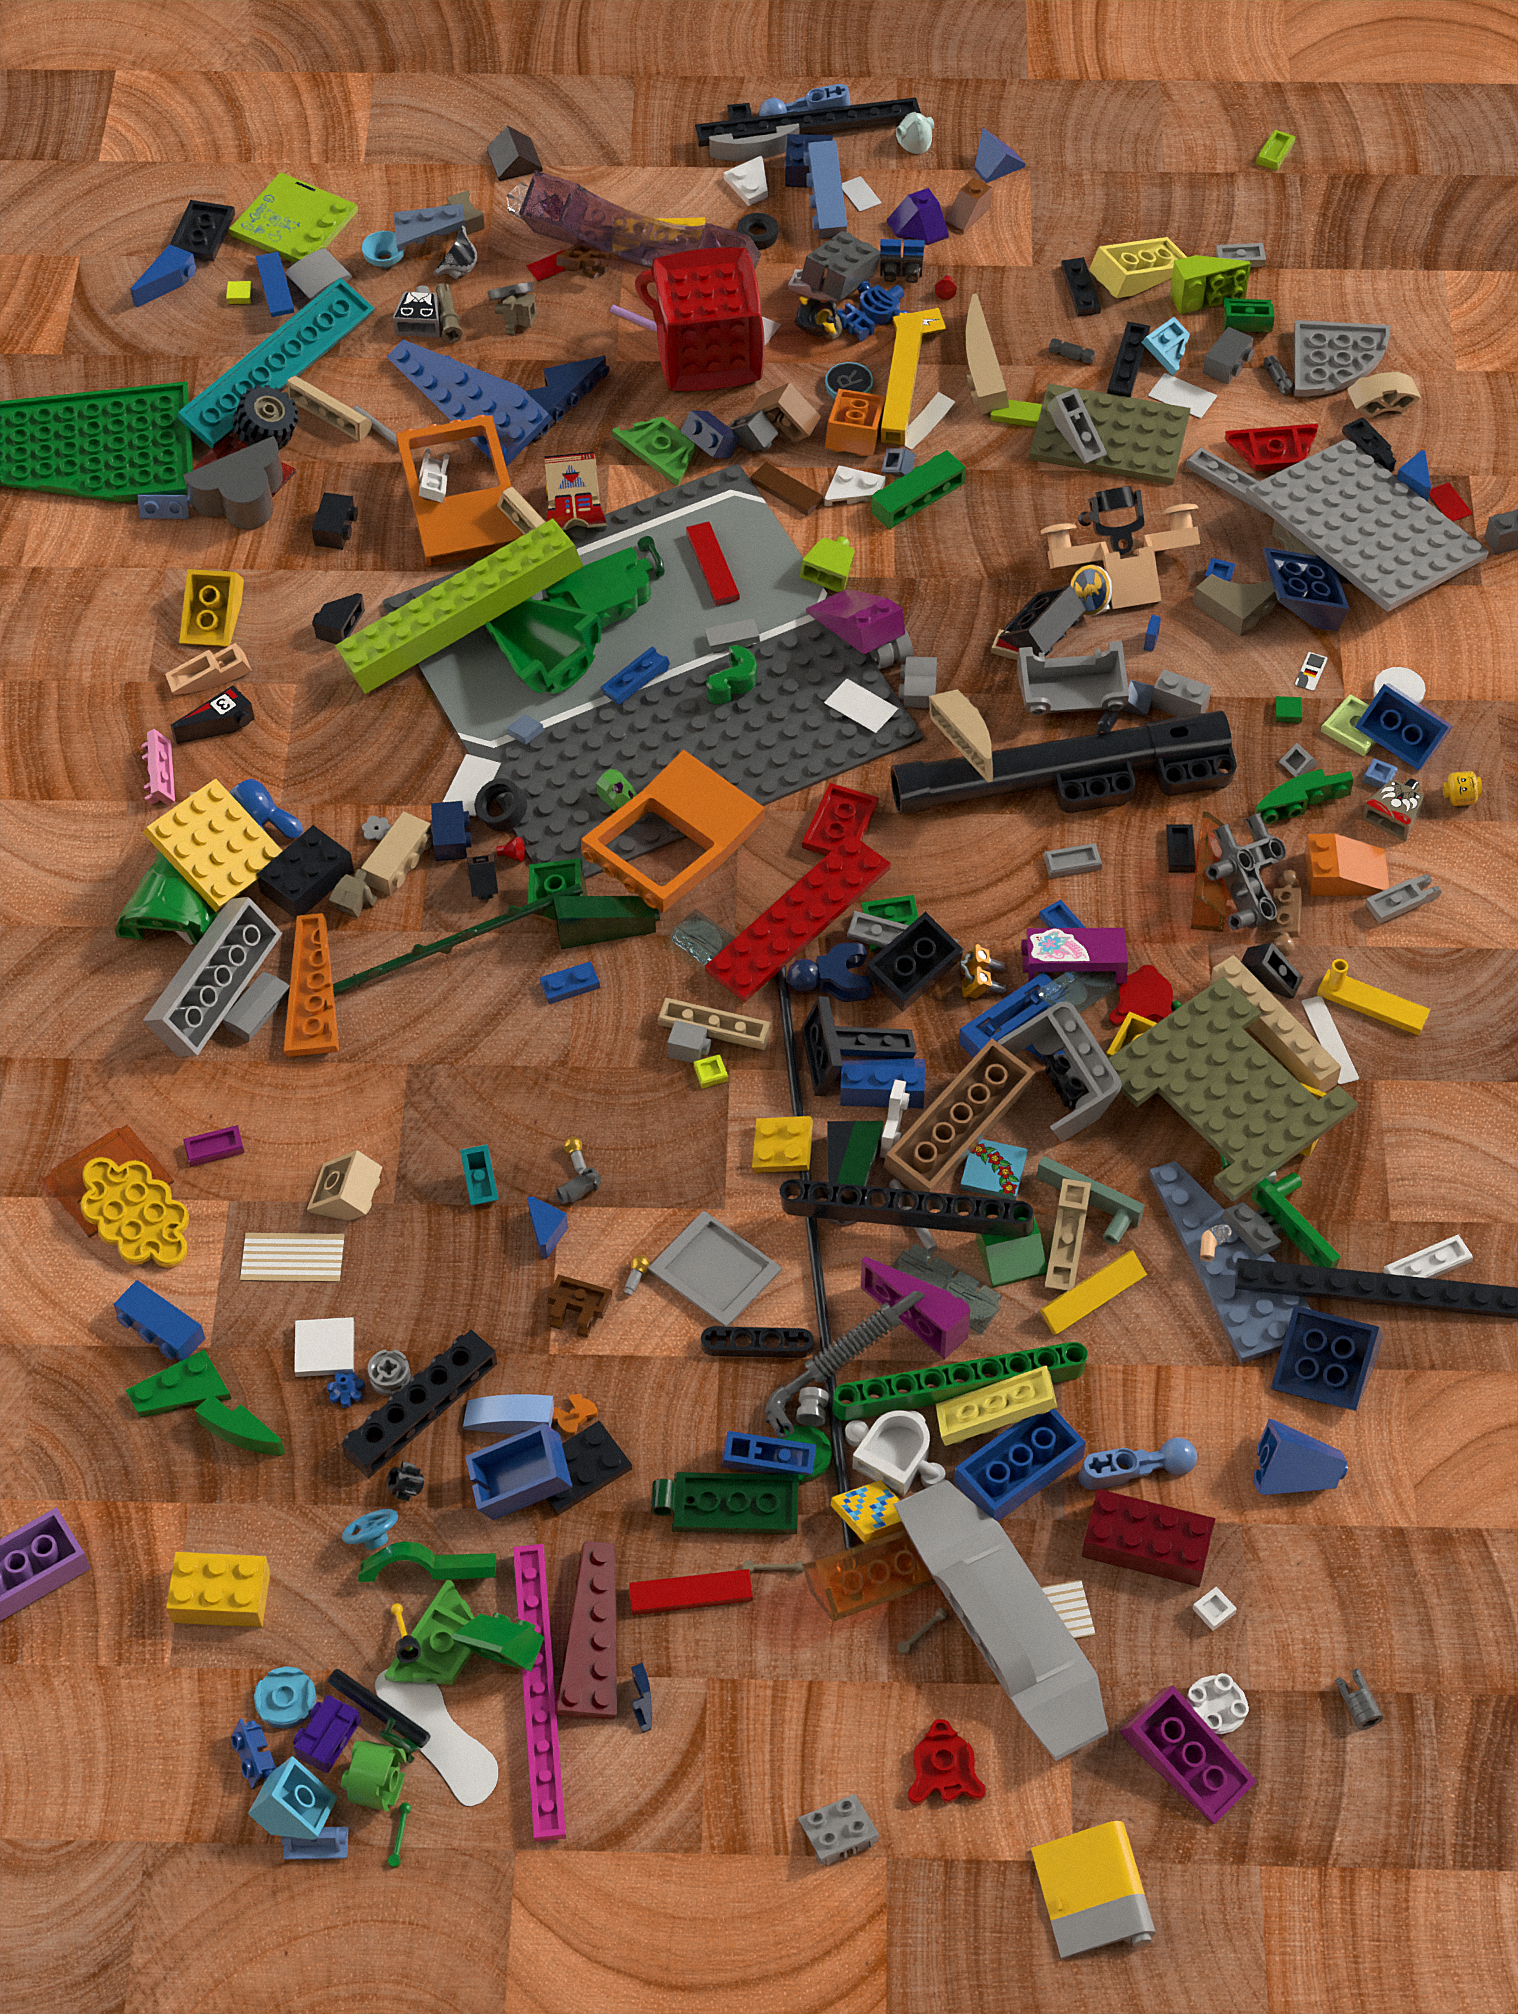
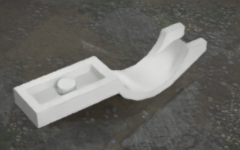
[418,448,449,503]

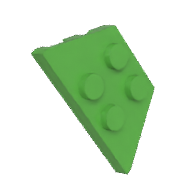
[612,416,696,486]
[384,1579,475,1684]

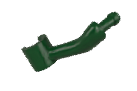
[637,536,665,578]
[380,1718,419,1763]

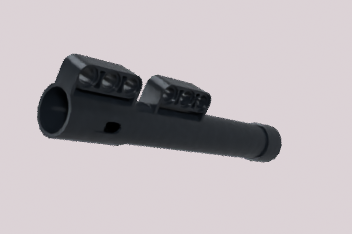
[890,710,1237,815]

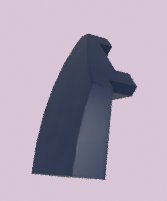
[631,1662,653,1733]

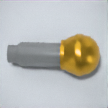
[563,1137,587,1176]
[624,1255,650,1296]

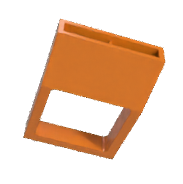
[396,415,523,567]
[581,749,765,913]

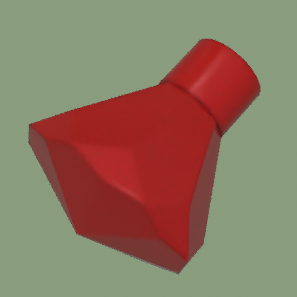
[935,275,957,300]
[496,837,525,862]

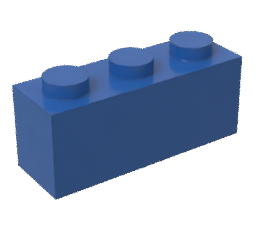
[113,1280,206,1362]

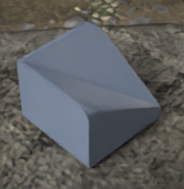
[881,448,916,476]
[1122,680,1154,717]

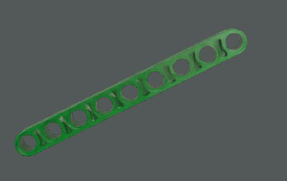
[832,1342,1088,1421]

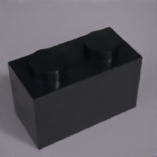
[312,492,358,549]

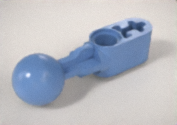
[759,84,851,116]
[1078,1437,1197,1490]

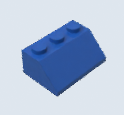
[1355,683,1454,771]
[840,1056,925,1109]

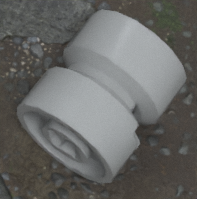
[870,630,913,669]

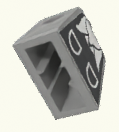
[393,285,440,337]

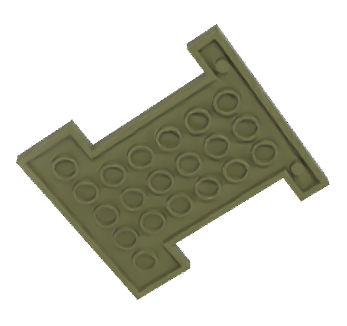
[1108,977,1358,1202]

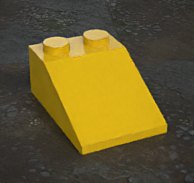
[179,569,244,647]

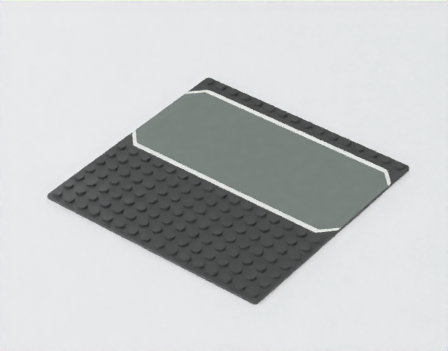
[382,464,922,879]

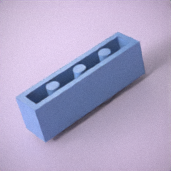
[804,140,847,239]

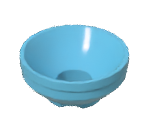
[362,231,405,268]

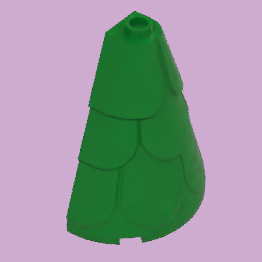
[485,597,601,694]
[115,851,219,945]

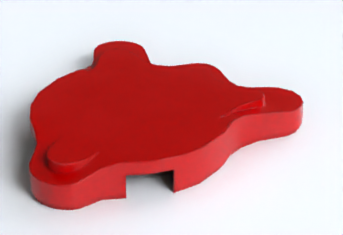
[1109,964,1173,1026]
[907,1719,987,1805]

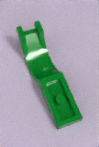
[358,1541,497,1582]

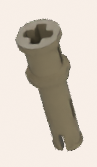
[435,283,463,343]

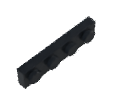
[1107,321,1151,398]

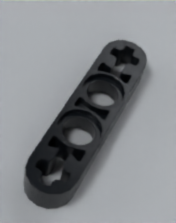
[701,1326,814,1358]

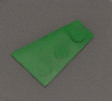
[125,1349,232,1417]

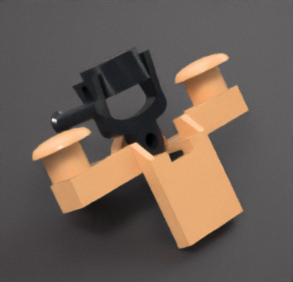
[1041,486,1200,609]

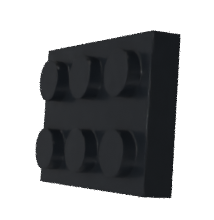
[170,200,235,262]
[546,1420,632,1516]

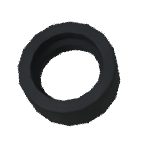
[474,778,527,831]

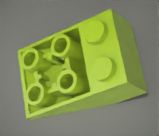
[1170,255,1251,314]

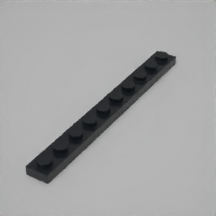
[695,97,921,147]
[1235,1258,1518,1319]

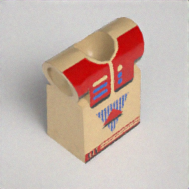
[544,452,608,530]

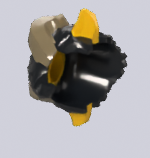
[794,297,842,339]

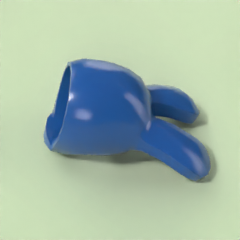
[229,779,303,840]

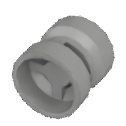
[796,1387,829,1427]

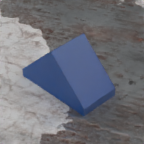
[1397,450,1431,502]
[527,1196,568,1259]

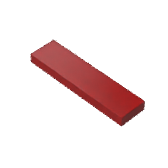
[686,521,740,606]
[629,1569,753,1615]

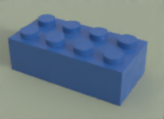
[954,1409,1086,1522]

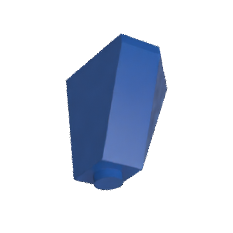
[1253,1418,1348,1495]

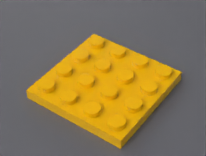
[142,779,282,912]

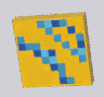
[831,1480,904,1542]

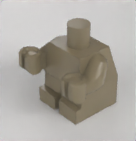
[495,294,537,334]
[329,869,377,918]

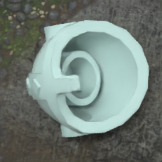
[896,112,934,154]

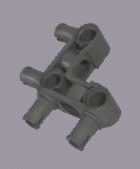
[1206,813,1286,930]

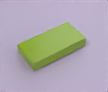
[1256,130,1296,171]
[990,399,1042,427]

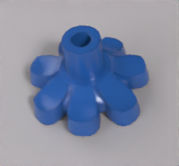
[327,1372,365,1408]

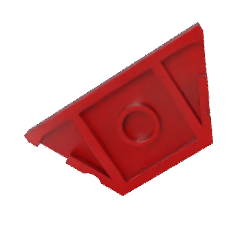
[1224,423,1319,472]

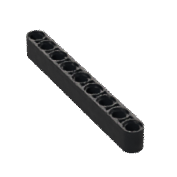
[779,1179,1034,1238]

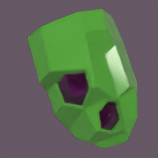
[596,769,637,811]

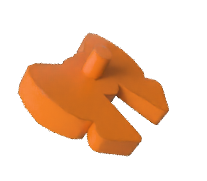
[552,1394,598,1437]

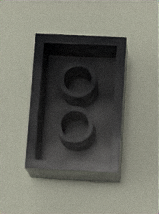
[256,825,354,920]
[865,911,963,1012]

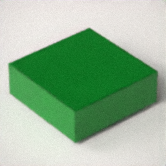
[1275,696,1302,723]

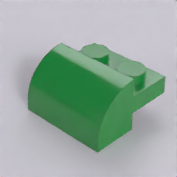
[1223,298,1275,333]

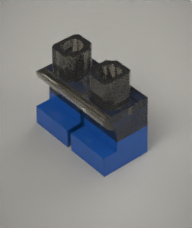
[880,239,925,283]

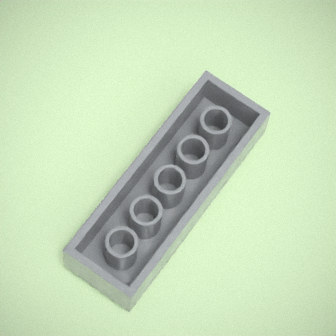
[143,897,283,1057]

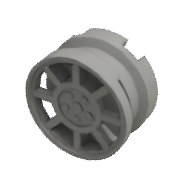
[368,1349,411,1396]

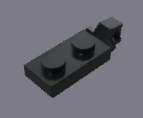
[1342,417,1396,472]

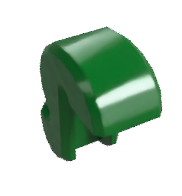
[706,645,757,704]

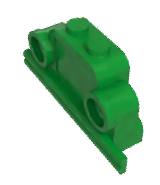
[540,547,653,628]

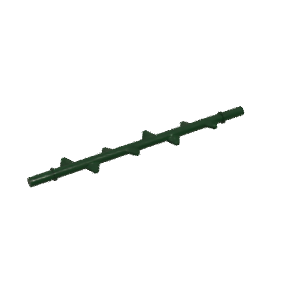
[333,883,583,995]

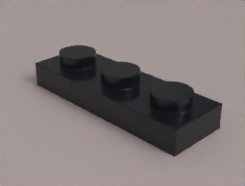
[1061,257,1101,317]

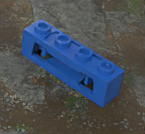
[959,972,1065,1058]

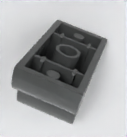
[183,436,283,529]

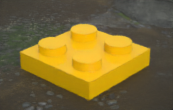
[752,1116,813,1173]

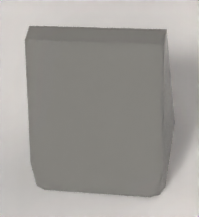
[1279,743,1319,777]

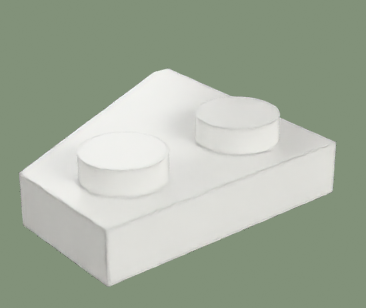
[824,466,885,506]

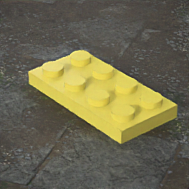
[936,1366,1057,1446]

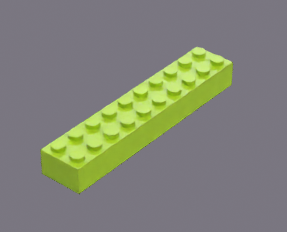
[335,519,583,694]

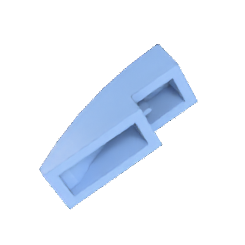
[463,1394,554,1435]

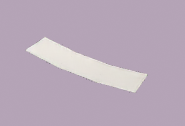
[904,392,955,450]

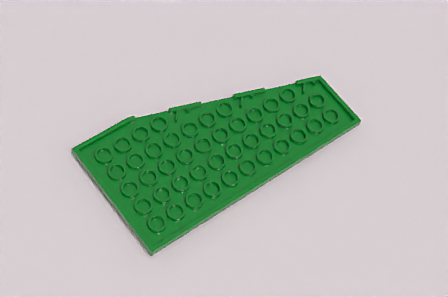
[0,381,194,502]

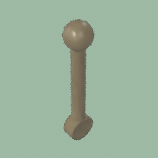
[743,1560,806,1573]
[897,1608,947,1655]

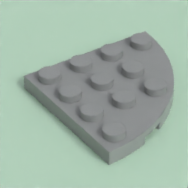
[1294,320,1391,397]

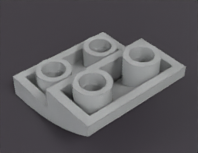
[285,248,352,301]

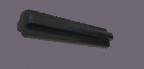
[1096,709,1119,735]

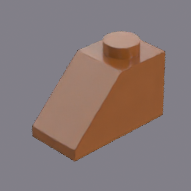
[945,177,992,234]

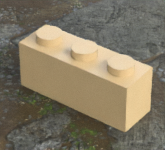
[361,811,433,896]

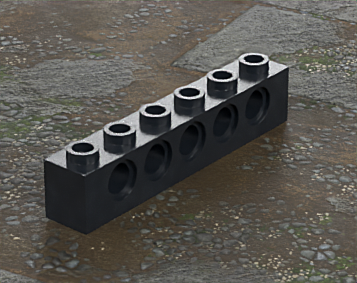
[341,1329,497,1479]

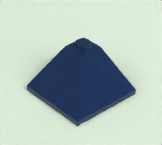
[1262,547,1349,631]
[1271,1305,1383,1412]

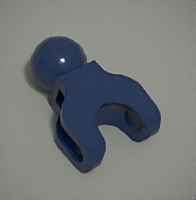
[787,943,874,1002]

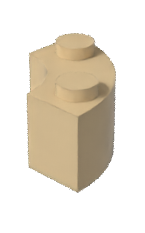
[1347,372,1421,418]

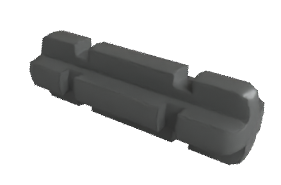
[1049,338,1095,364]
[1263,355,1294,395]

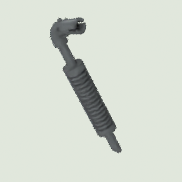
[765,1291,925,1439]

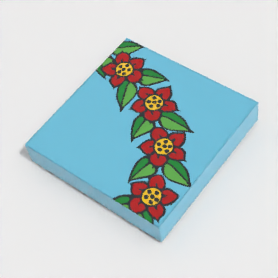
[960,1139,1028,1200]

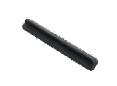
[328,1669,431,1748]

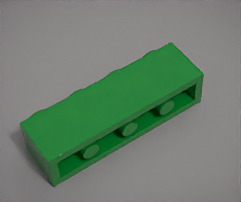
[871,450,966,530]

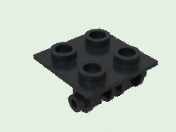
[1044,1054,1089,1110]

